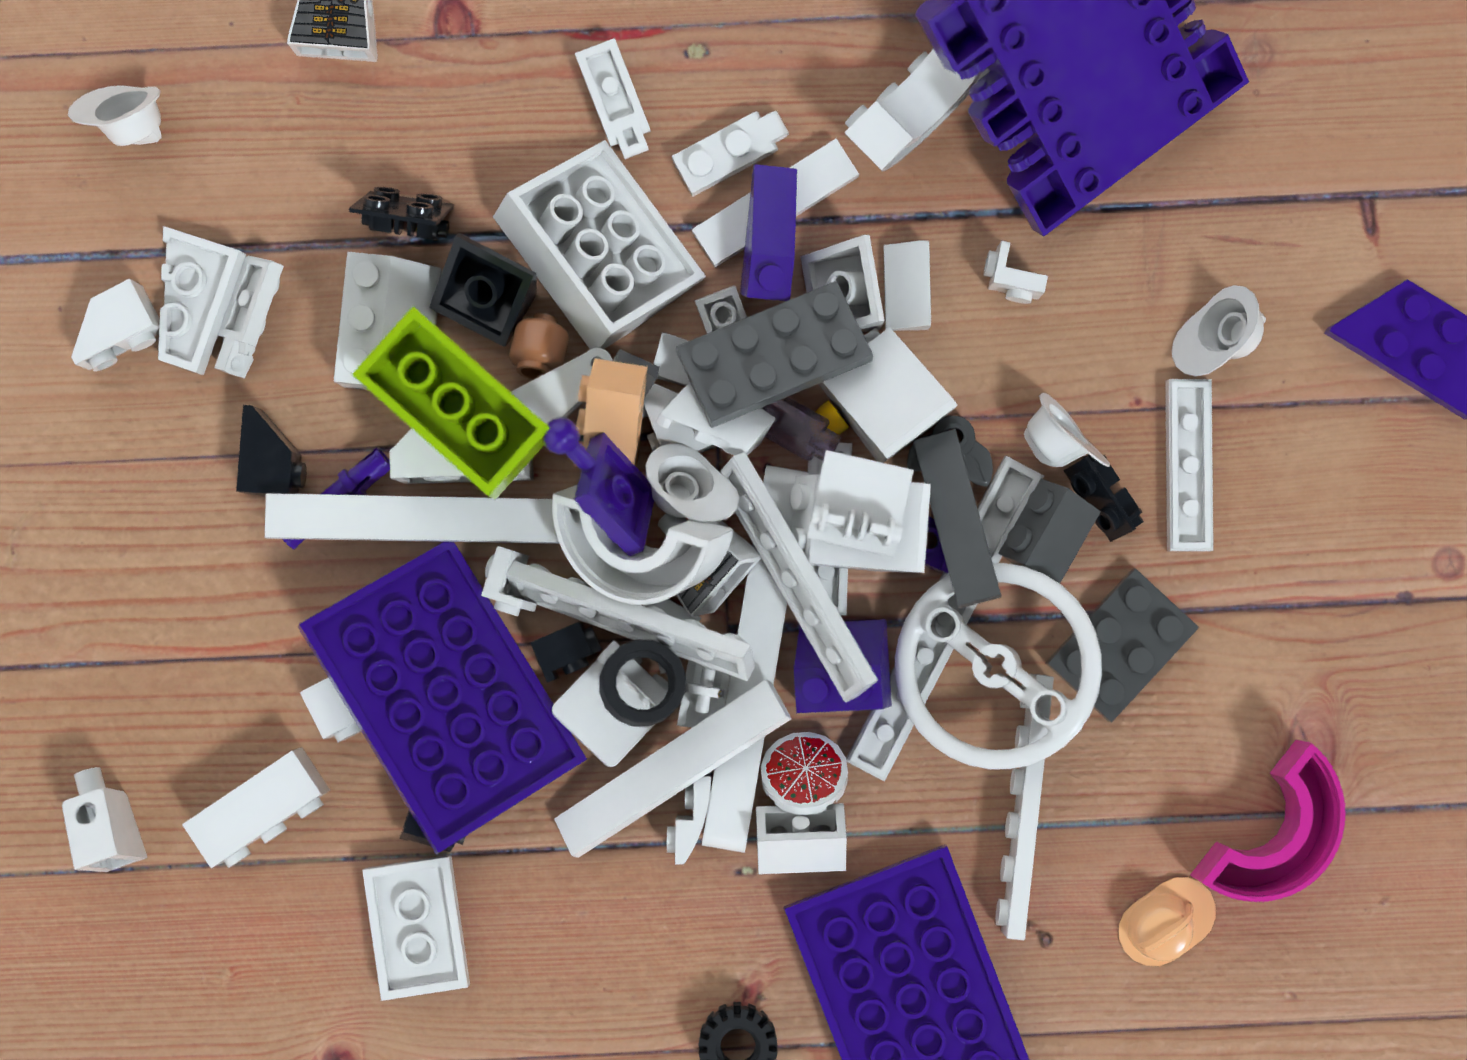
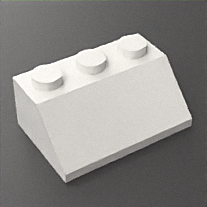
[334,252,442,390]

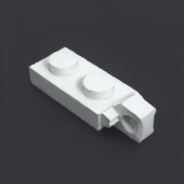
[214,255,284,378]

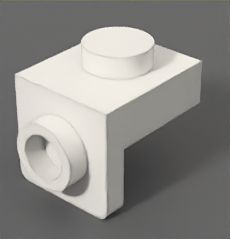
[983,241,1048,304]
[481,546,537,616]

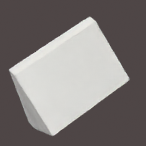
[800,235,884,333]

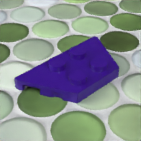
[1324,279,1467,420]

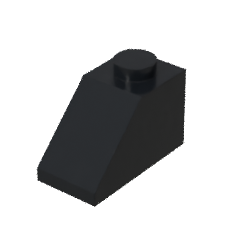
[236,405,307,496]

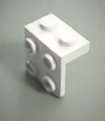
[552,641,668,767]

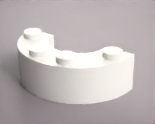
[844,49,989,171]
[552,485,734,605]

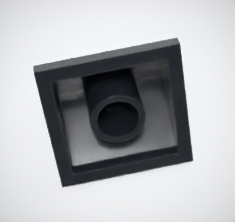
[429,233,537,347]

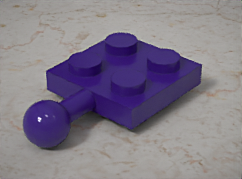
[543,418,654,557]

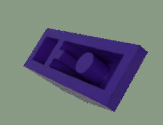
[740,164,797,301]

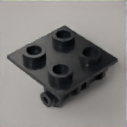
[349,187,454,241]

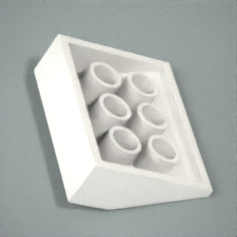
[493,140,706,350]

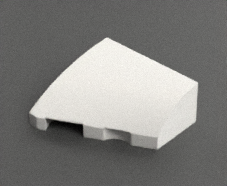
[656,383,776,455]

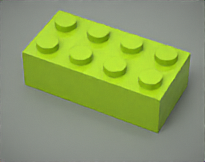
[351,306,550,500]

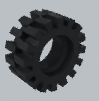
[699,1002,778,1060]

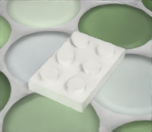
[362,855,470,1001]

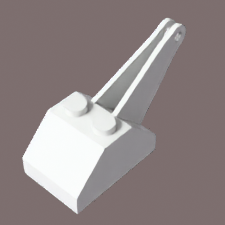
[390,348,613,484]

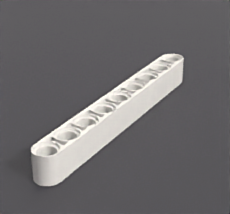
[702,465,809,853]

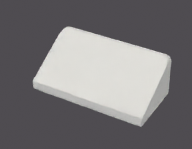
[884,240,931,331]

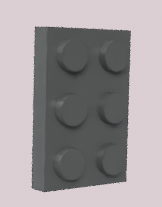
[1046,568,1199,723]

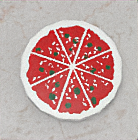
[761,732,848,815]

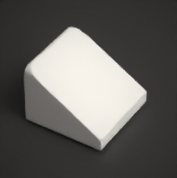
[654,332,690,386]

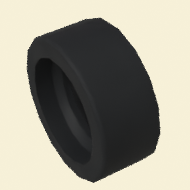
[599,639,686,727]

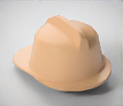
[1119,877,1216,966]

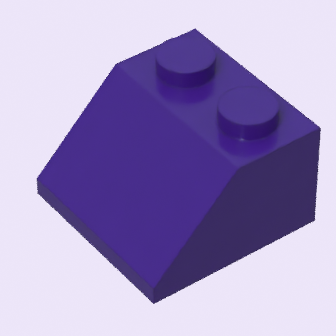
[794,619,892,713]

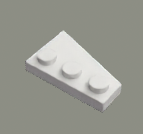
[158,226,246,376]

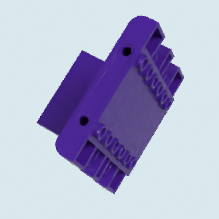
[915,0,1249,236]

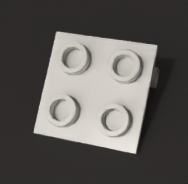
[806,450,914,558]

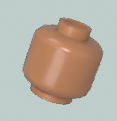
[509,313,570,380]

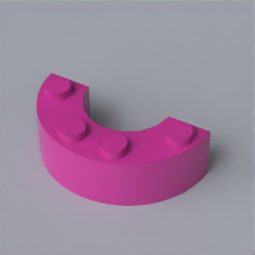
[1190,740,1346,902]

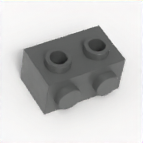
[998,479,1101,584]

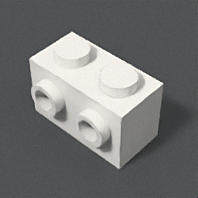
[756,803,847,874]

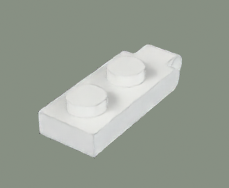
[575,38,650,159]
[672,111,789,197]

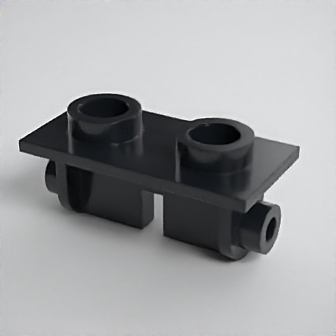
[1063,454,1144,542]

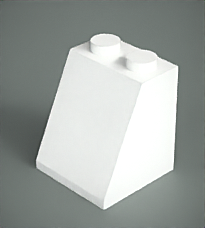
[819,327,958,463]
[790,474,931,573]

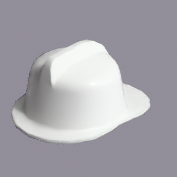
[68,86,161,146]
[1172,285,1266,376]
[1024,393,1110,467]
[645,444,739,523]

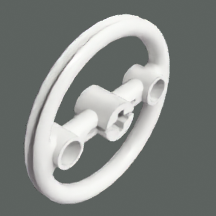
[895,563,1102,769]

